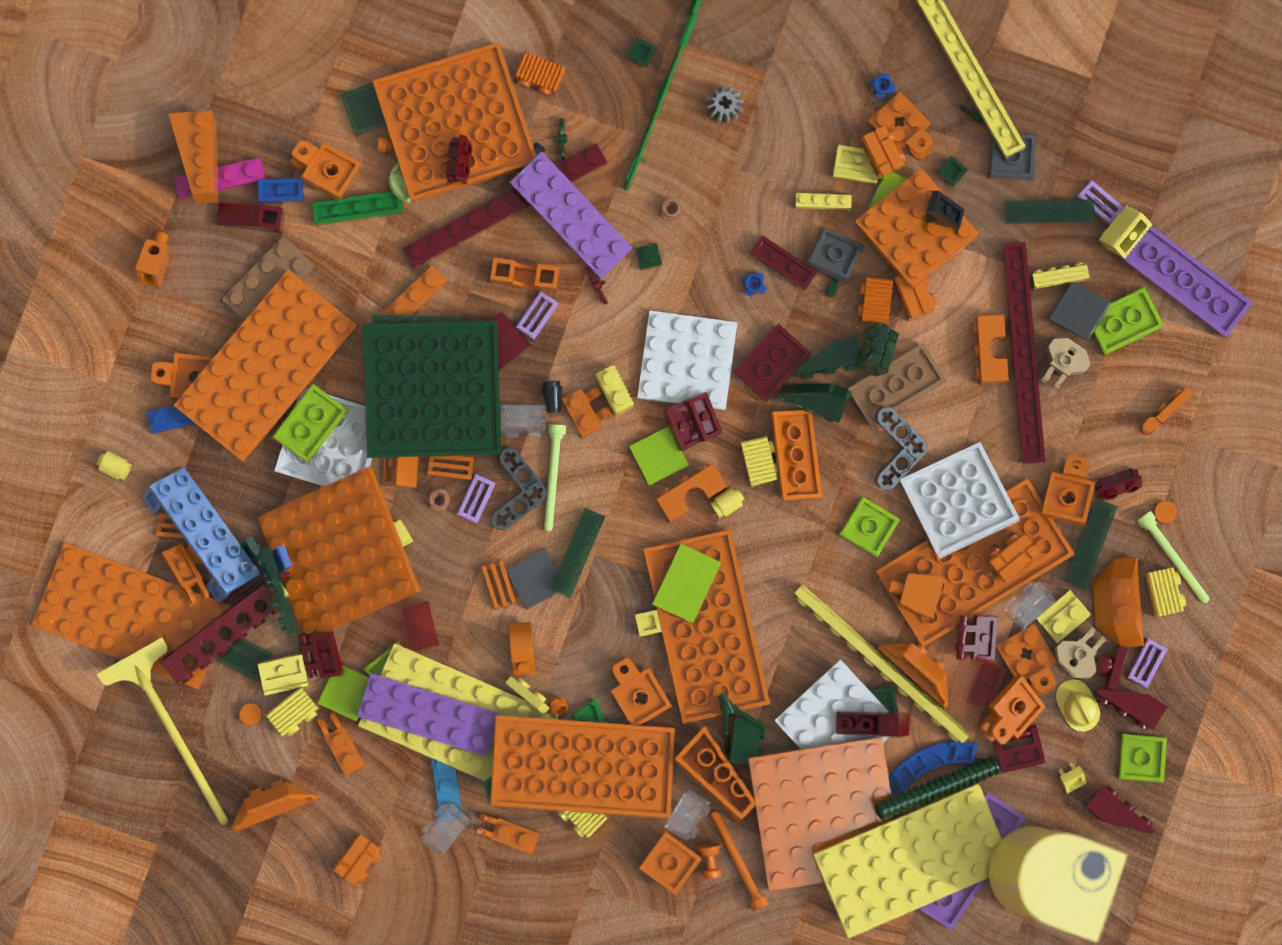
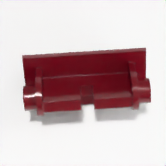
[446,135,473,184]
[1095,468,1142,501]

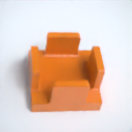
[639,832,702,895]

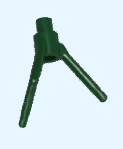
[718,693,766,753]

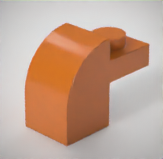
[509,622,536,676]

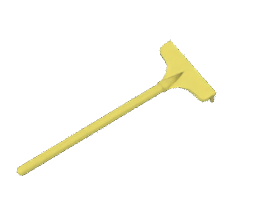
[97,638,228,825]

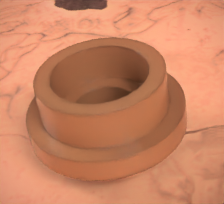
[660,198,682,220]
[428,489,450,511]

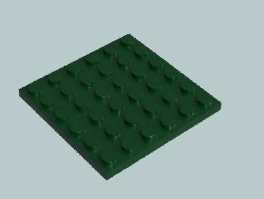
[363,321,501,458]

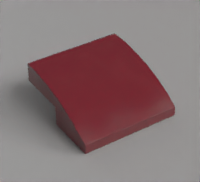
[490,312,530,371]
[662,392,723,451]

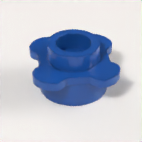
[870,73,896,99]
[742,272,766,296]

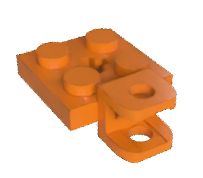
[868,92,933,160]
[291,141,362,201]
[151,353,214,399]
[1041,455,1096,526]
[996,624,1057,696]
[610,658,672,726]
[980,675,1046,744]

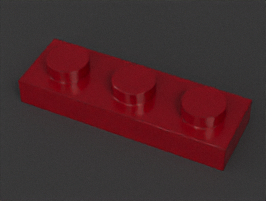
[750,235,818,291]

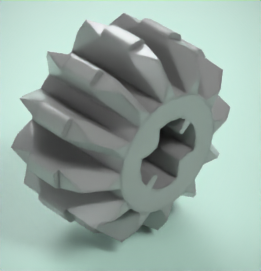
[706,86,744,124]

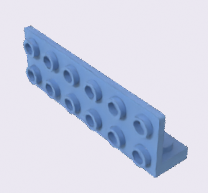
[142,468,260,604]

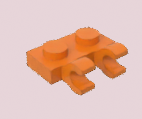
[562,386,613,438]

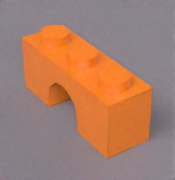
[490,257,560,293]
[972,314,1009,385]
[656,463,727,524]

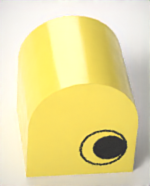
[989,826,1127,942]

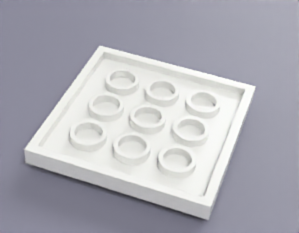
[637,310,737,411]
[274,388,373,487]
[900,442,1020,559]
[774,659,889,749]

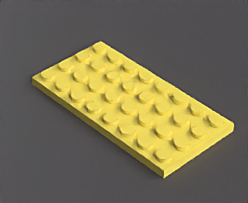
[358,643,559,781]
[813,783,1002,938]

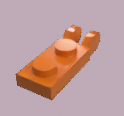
[1141,387,1194,435]
[161,543,209,605]
[317,711,365,776]
[474,813,540,855]

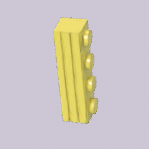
[795,193,852,211]
[1031,263,1090,289]

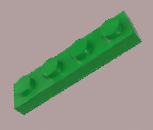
[312,191,403,226]

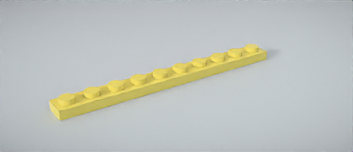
[916,0,1026,159]
[794,584,970,743]

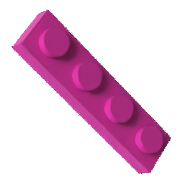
[174,158,265,200]

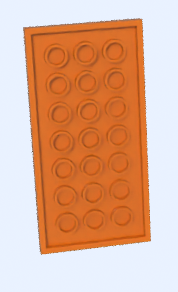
[174,269,357,462]
[875,478,1075,647]
[643,530,770,724]
[31,542,231,689]
[490,715,675,819]

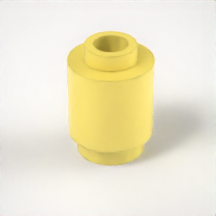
[97,451,132,480]
[710,487,745,518]

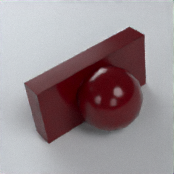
[1095,645,1128,691]

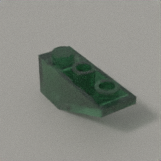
[795,336,862,379]
[778,383,852,423]

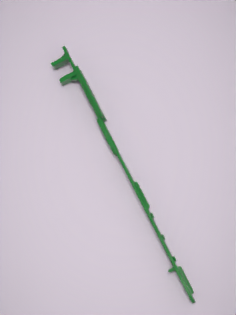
[624,0,702,191]

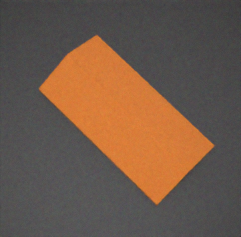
[771,410,822,501]

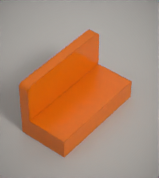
[381,457,418,488]

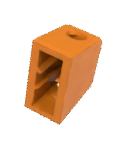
[135,232,170,289]
[888,573,944,620]

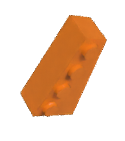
[168,110,218,204]
[673,726,757,823]

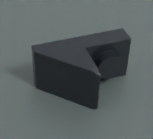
[926,191,964,230]

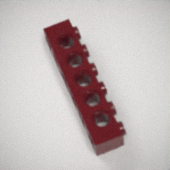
[159,579,285,684]

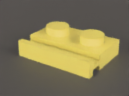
[833,145,877,185]
[1036,590,1092,644]
[257,653,309,695]

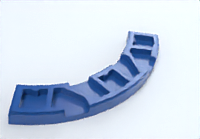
[888,741,978,817]

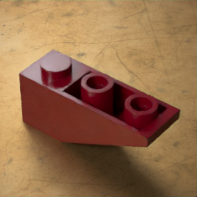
[216,203,285,234]
[1094,689,1168,731]
[836,711,910,737]
[1083,786,1155,834]

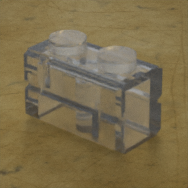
[501,405,546,438]
[1004,581,1056,631]
[664,789,712,841]
[421,801,472,856]

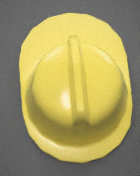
[1056,679,1100,732]

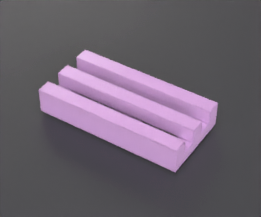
[1076,180,1124,226]
[516,291,559,340]
[457,474,496,524]
[1126,638,1168,688]

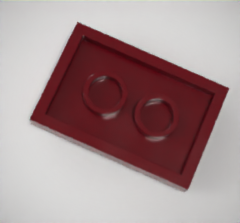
[733,323,811,402]

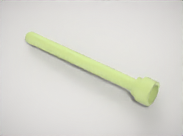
[544,424,566,532]
[1137,511,1209,603]

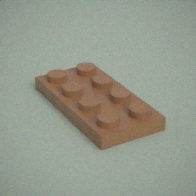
[222,236,316,321]
[847,343,947,427]

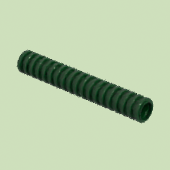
[875,756,1000,821]

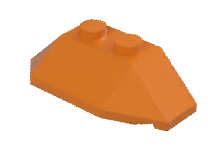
[1092,557,1144,647]
[877,643,948,709]
[231,780,319,832]

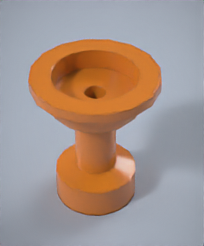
[695,843,722,879]

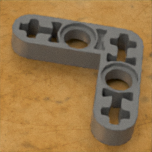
[875,406,928,490]
[492,448,547,531]

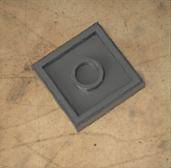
[989,134,1036,180]
[806,227,864,284]
[1049,282,1111,341]
[506,549,567,609]

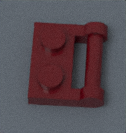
[993,724,1046,774]

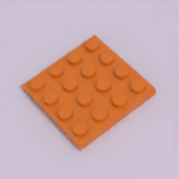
[854,168,979,289]

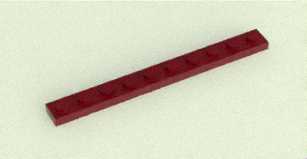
[403,143,607,269]
[1003,242,1046,465]

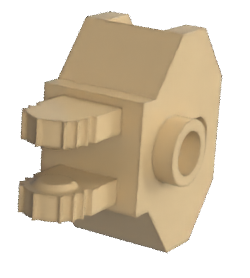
[1041,338,1091,391]
[1054,627,1106,679]

